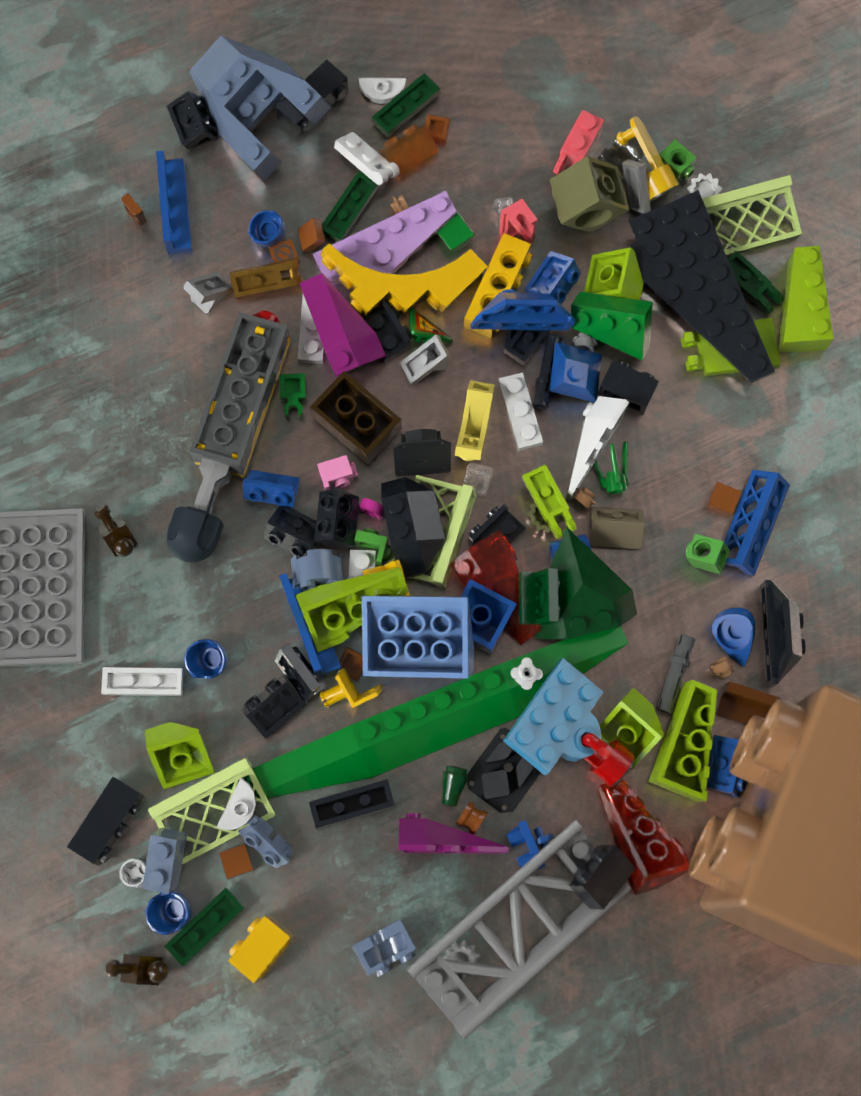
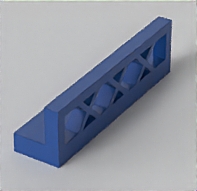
[156,151,193,254]
[724,470,790,576]
[279,573,342,679]

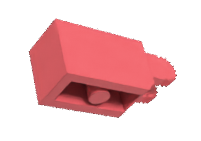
[553,110,604,174]

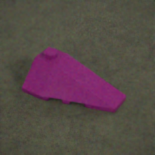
[299,273,386,376]
[398,813,509,854]

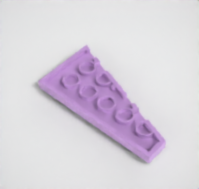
[313,191,457,303]

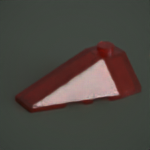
[450,530,541,645]
[598,779,690,895]

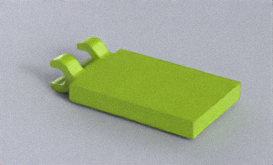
[681,318,781,376]

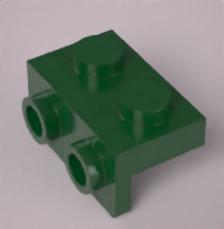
[519,568,560,626]

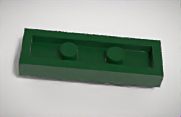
[371,73,441,137]
[322,171,379,242]
[164,888,245,967]

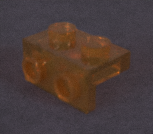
[379,124,439,176]

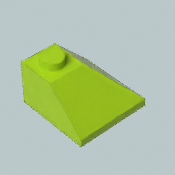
[584,247,644,300]
[599,688,664,769]
[145,722,215,790]

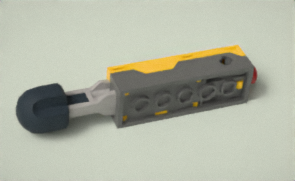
[166,310,291,563]

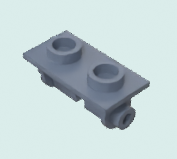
[238,815,293,868]

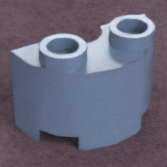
[291,549,344,591]
[353,919,416,977]

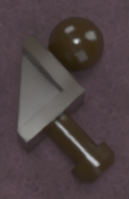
[94,505,138,557]
[106,954,168,986]

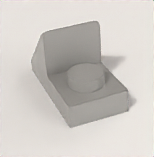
[183,272,233,314]
[400,335,450,384]

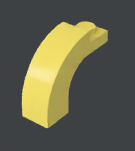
[455,380,495,461]

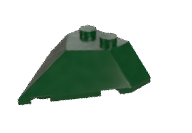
[533,526,637,640]

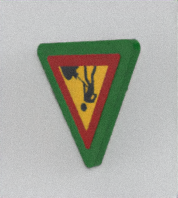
[409,308,454,343]

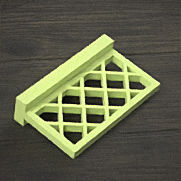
[703,175,802,255]
[387,475,477,590]
[148,757,276,864]

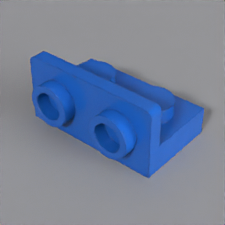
[524,251,581,304]
[243,470,300,507]
[706,735,747,798]

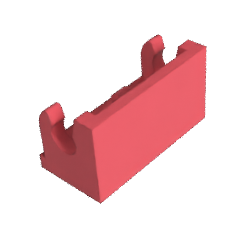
[499,199,537,244]

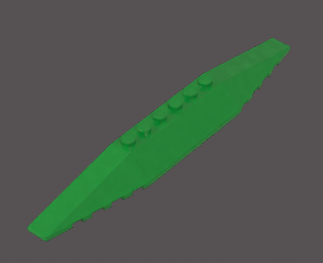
[229,626,629,799]

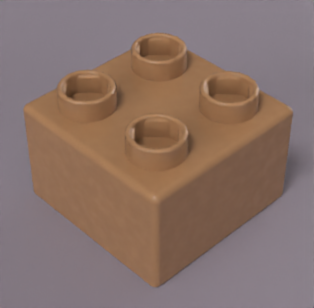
[688,684,861,966]

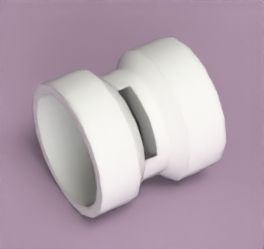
[119,859,146,888]

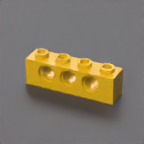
[464,233,533,338]

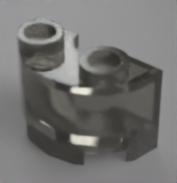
[598,137,645,179]

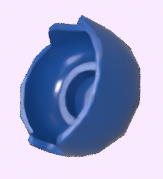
[248,210,286,248]
[184,639,228,679]
[145,891,191,935]

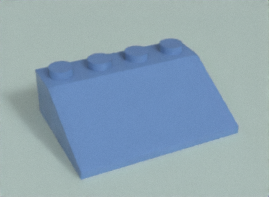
[362,596,474,679]

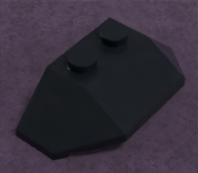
[381,477,446,579]
[760,580,806,688]

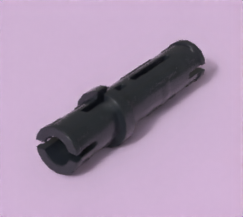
[532,334,563,410]

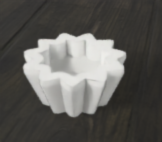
[687,173,722,199]
[442,940,480,981]

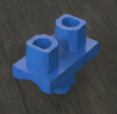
[506,820,555,870]

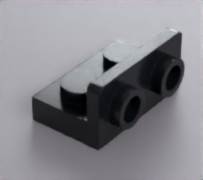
[166,90,218,149]
[363,300,413,363]
[468,504,526,566]
[264,506,317,557]
[274,643,326,702]
[241,676,306,739]

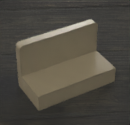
[590,507,645,549]

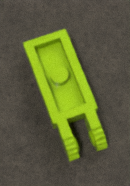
[522,465,577,539]

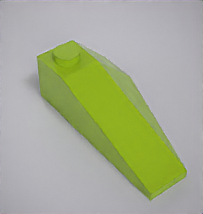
[296,567,409,652]

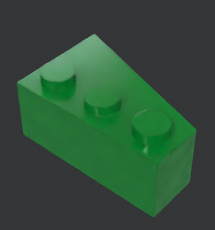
[571,292,653,361]

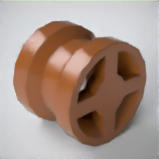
[456,801,488,835]

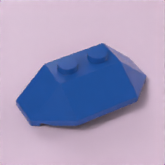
[470,289,575,331]

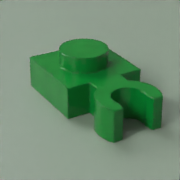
[280,373,306,418]

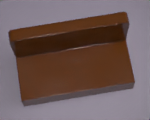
[716,681,781,725]

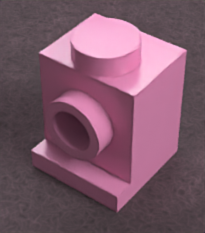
[317,455,358,491]

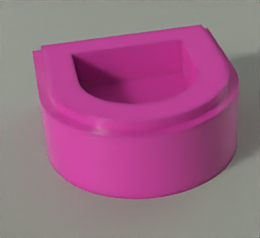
[359,498,385,521]

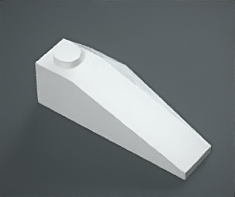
[566,396,629,501]

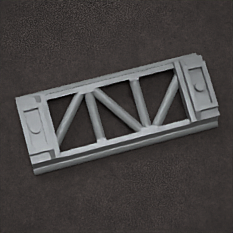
[406,820,631,1039]

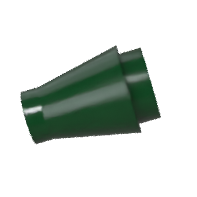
[441,765,468,806]

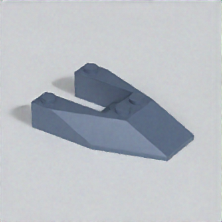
[189,35,332,180]

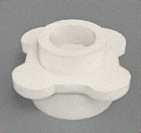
[511,658,543,690]

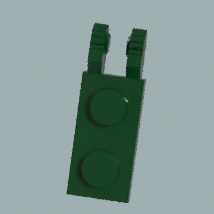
[727,251,784,314]

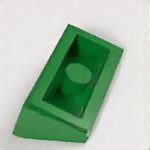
[437,207,475,252]

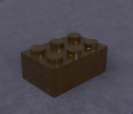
[310,371,402,465]

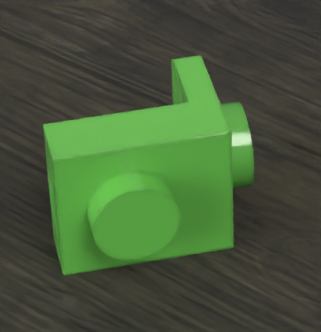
[355,528,391,566]

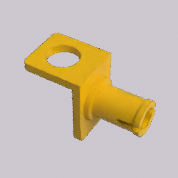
[320,668,383,708]

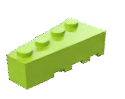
[778,246,834,353]
[648,680,717,802]

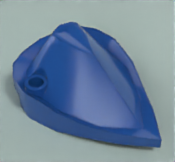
[712,608,756,667]

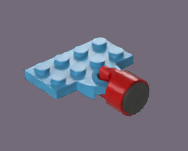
[503,658,635,786]

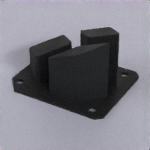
[393,429,451,476]
[466,728,541,813]

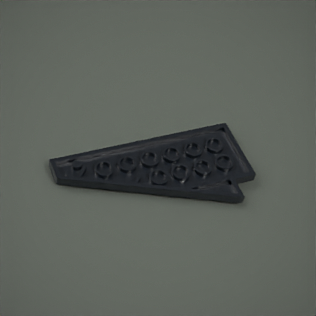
[627,190,775,383]

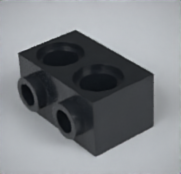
[314,489,359,549]

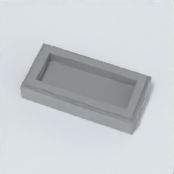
[623,159,651,214]

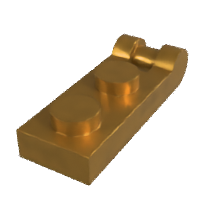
[229,258,303,298]

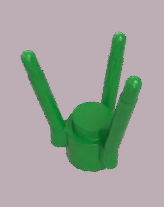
[593,441,629,494]

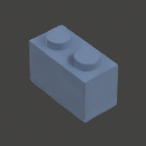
[142,828,187,894]

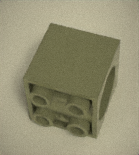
[550,156,630,233]

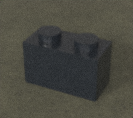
[598,360,659,415]
[568,845,636,910]

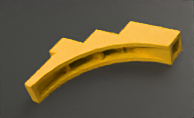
[320,243,488,317]

